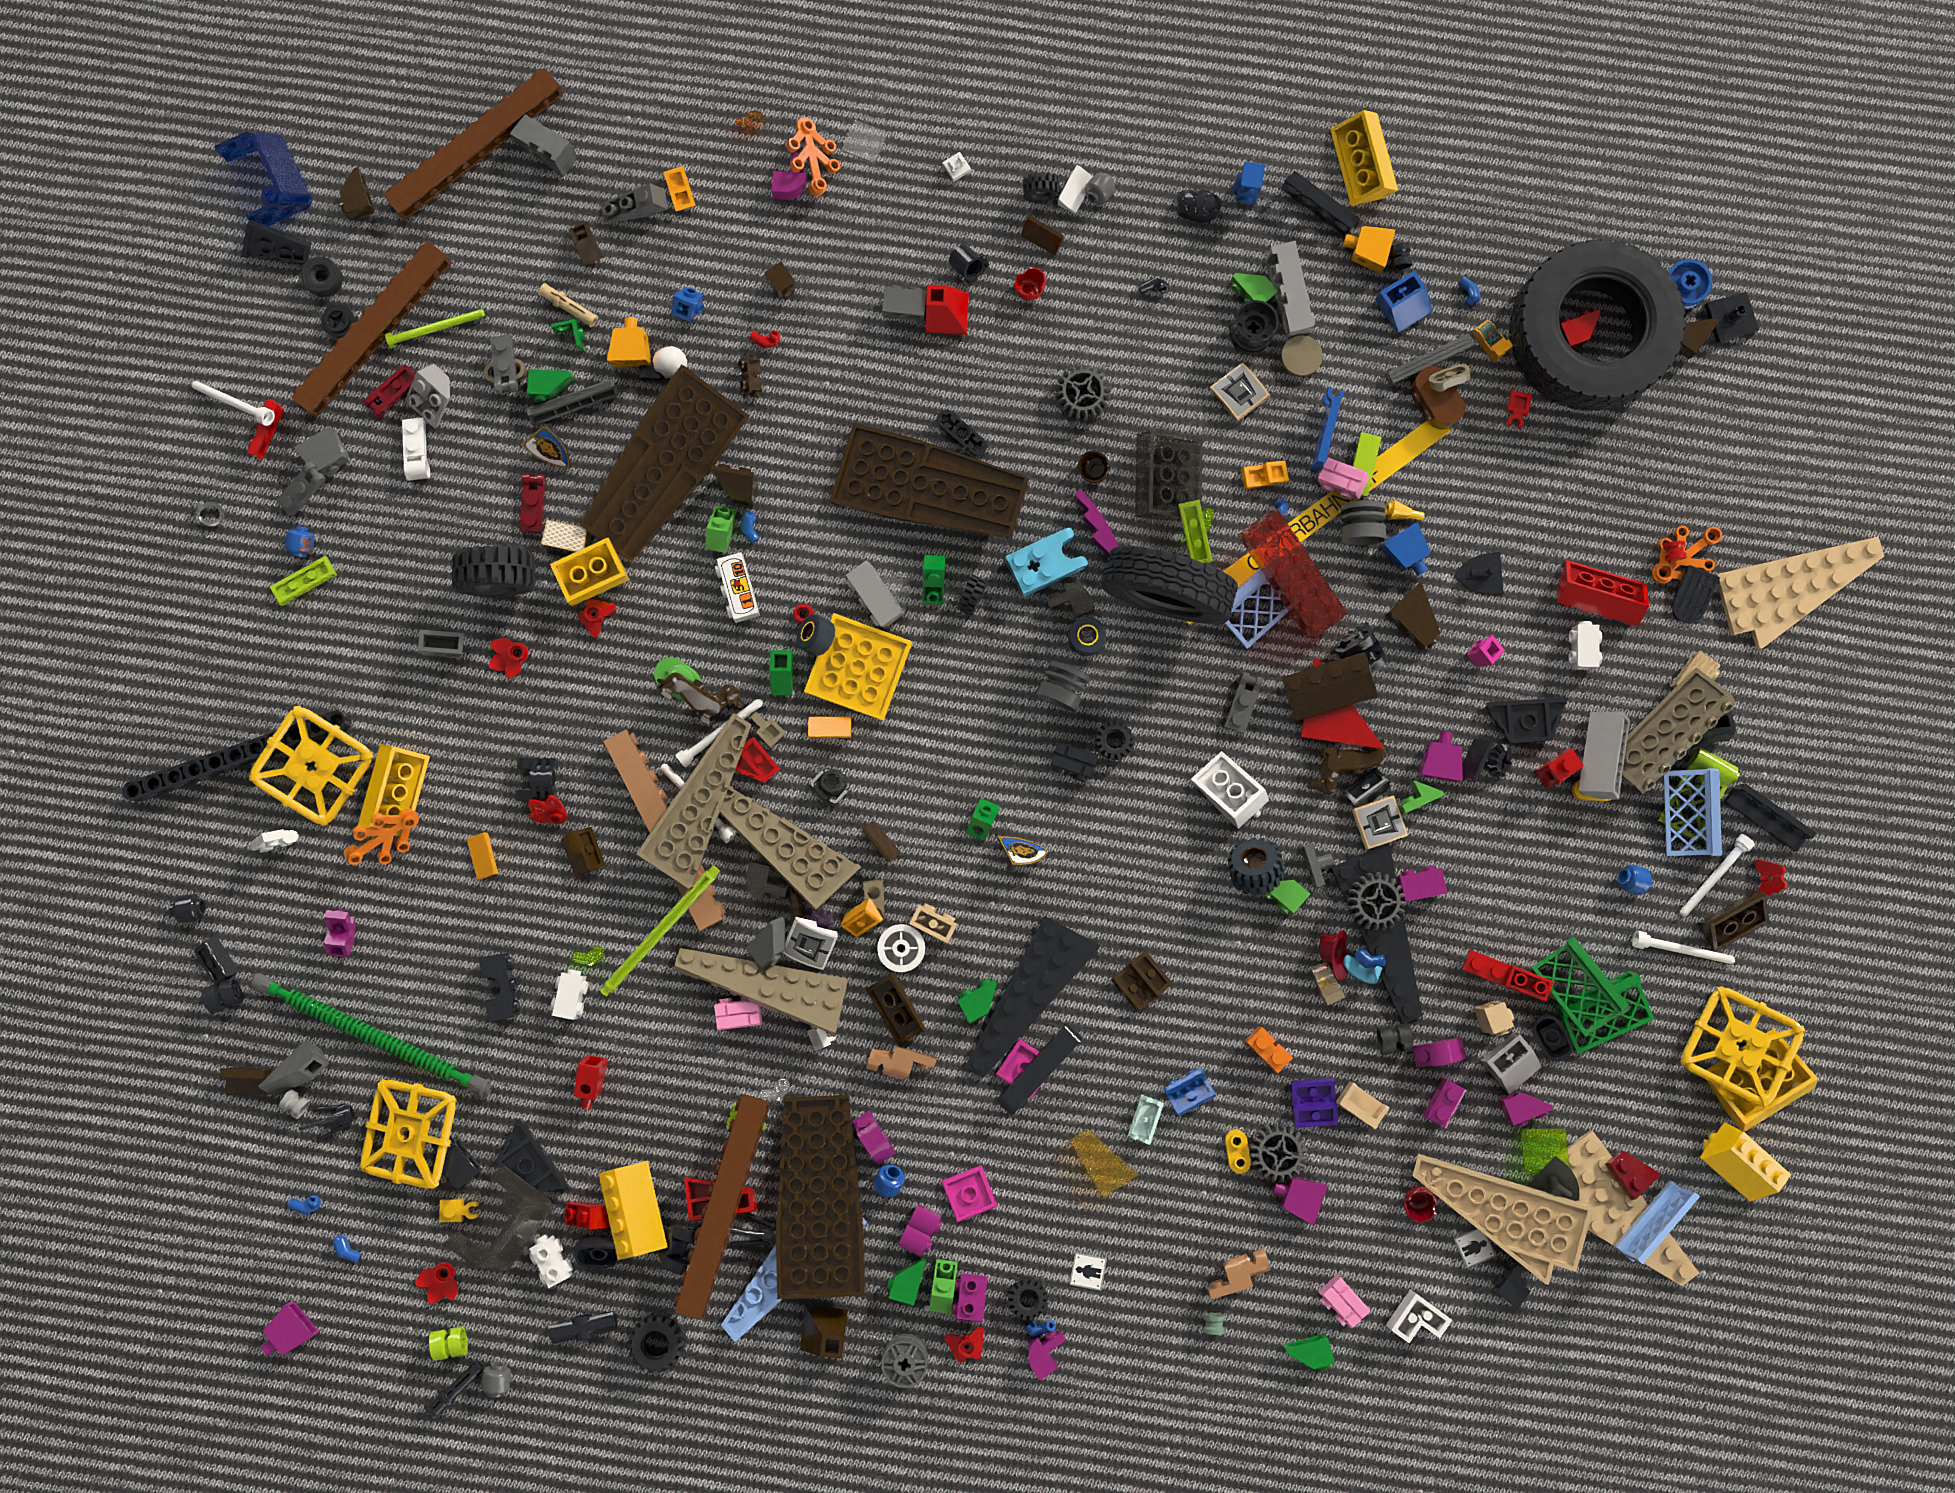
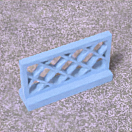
[1224,555,1309,649]
[1663,768,1722,856]
[1615,1181,1700,1264]

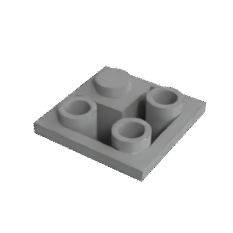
[405,364,450,428]

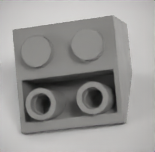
[1480,1033,1542,1094]

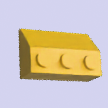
[550,538,630,606]

